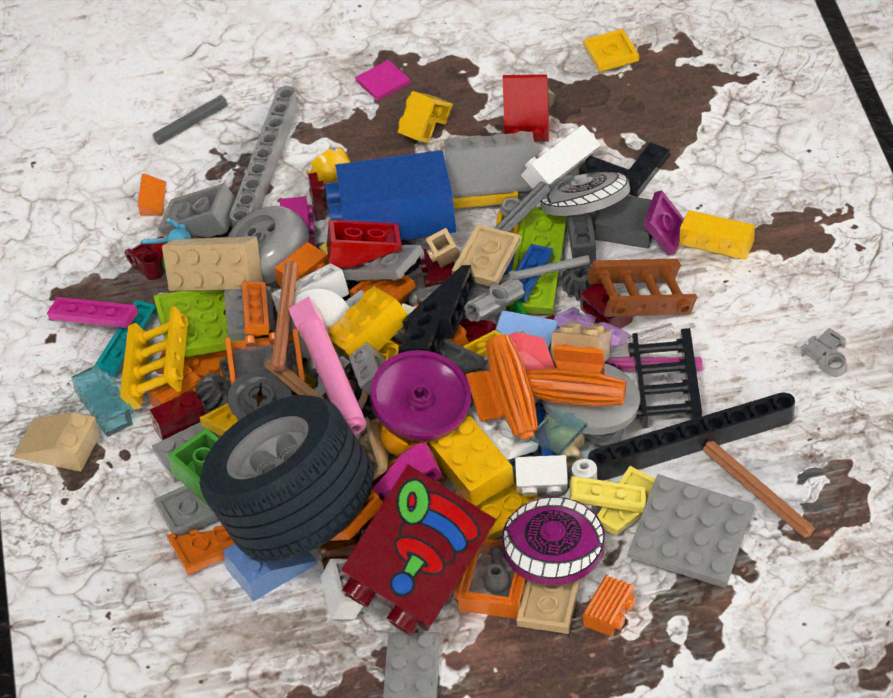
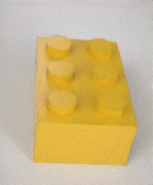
[327,286,409,361]
[429,416,514,506]

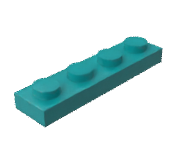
[94,300,157,378]

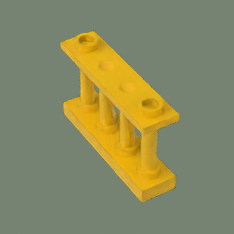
[120,306,189,410]

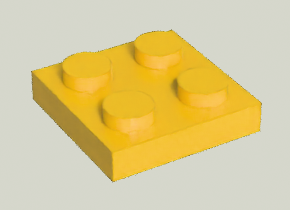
[583,28,639,72]

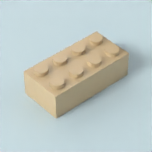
[162,237,263,291]

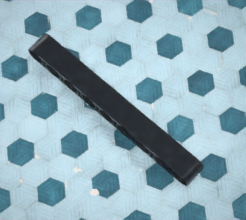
[588,392,795,481]

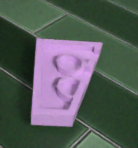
[554,307,629,348]

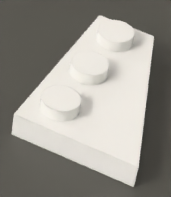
[466,407,539,460]

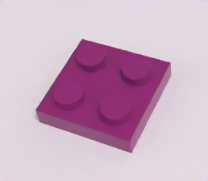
[643,190,684,256]

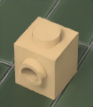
[426,228,460,268]

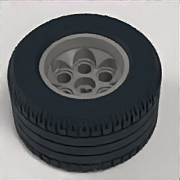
[200,395,374,561]

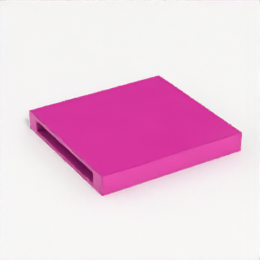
[355,60,411,101]

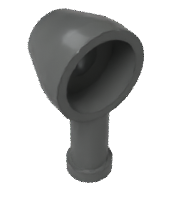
[483,547,510,594]

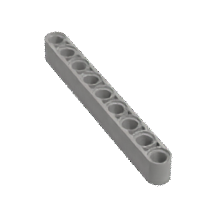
[230,86,298,229]

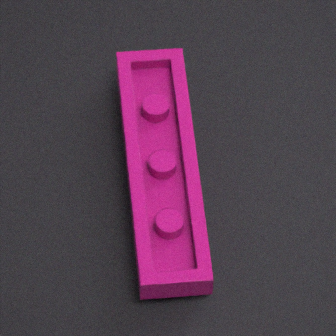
[47,297,138,328]

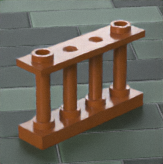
[587,258,697,317]

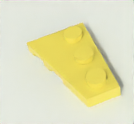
[597,466,655,536]

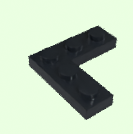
[579,142,670,197]

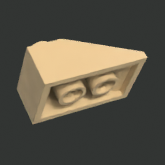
[14,412,100,472]

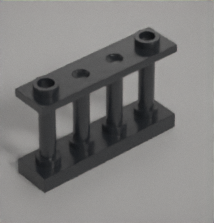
[628,328,702,428]

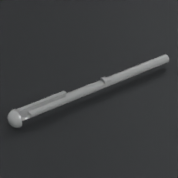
[408,255,590,307]

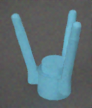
[142,218,191,244]

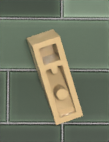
[358,417,389,479]

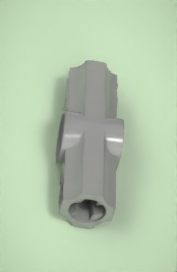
[464,279,525,322]

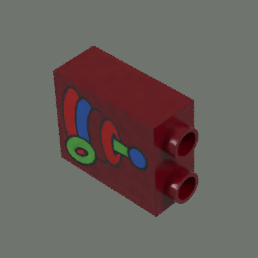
[339,464,497,636]

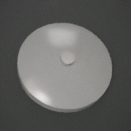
[541,364,640,435]

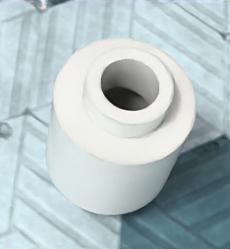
[572,459,597,480]

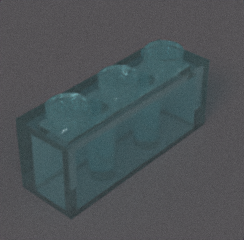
[71,365,133,437]

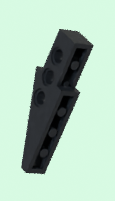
[398,265,476,354]

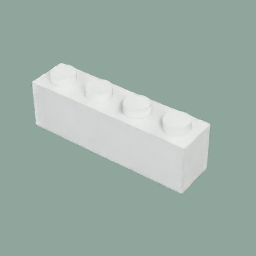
[521,125,601,189]

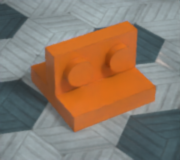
[349,275,416,305]

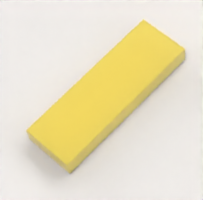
[570,476,646,513]

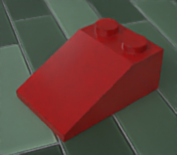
[503,74,550,142]
[327,220,401,269]

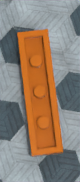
[241,281,269,337]

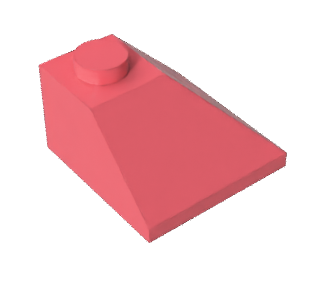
[509,332,555,371]

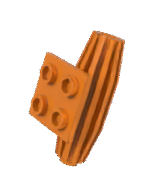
[466,334,538,440]
[526,344,626,407]

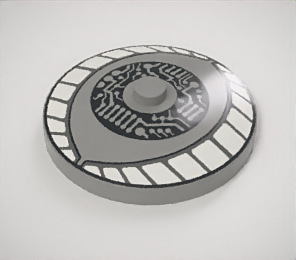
[540,172,630,216]

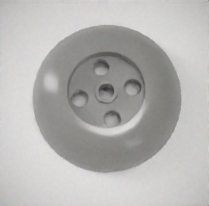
[228,206,309,284]

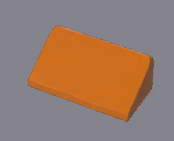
[138,174,166,216]

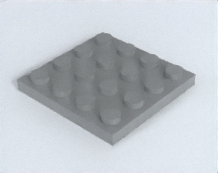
[627,474,754,588]

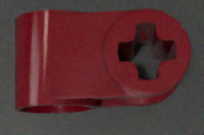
[124,241,164,280]

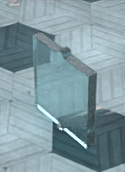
[529,407,588,455]

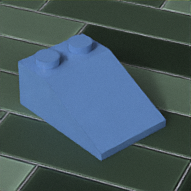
[223,544,317,602]

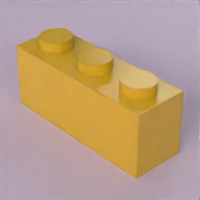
[680,210,755,260]

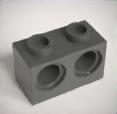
[568,213,596,265]

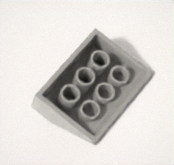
[444,131,536,198]

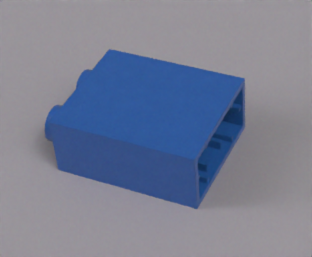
[325,150,456,240]

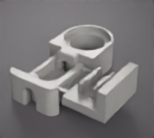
[801,328,846,377]

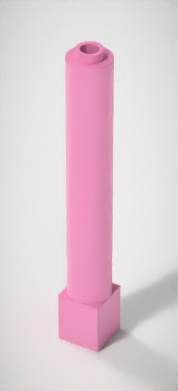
[288,296,366,435]

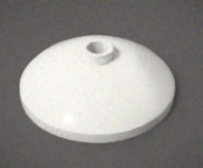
[289,289,349,360]

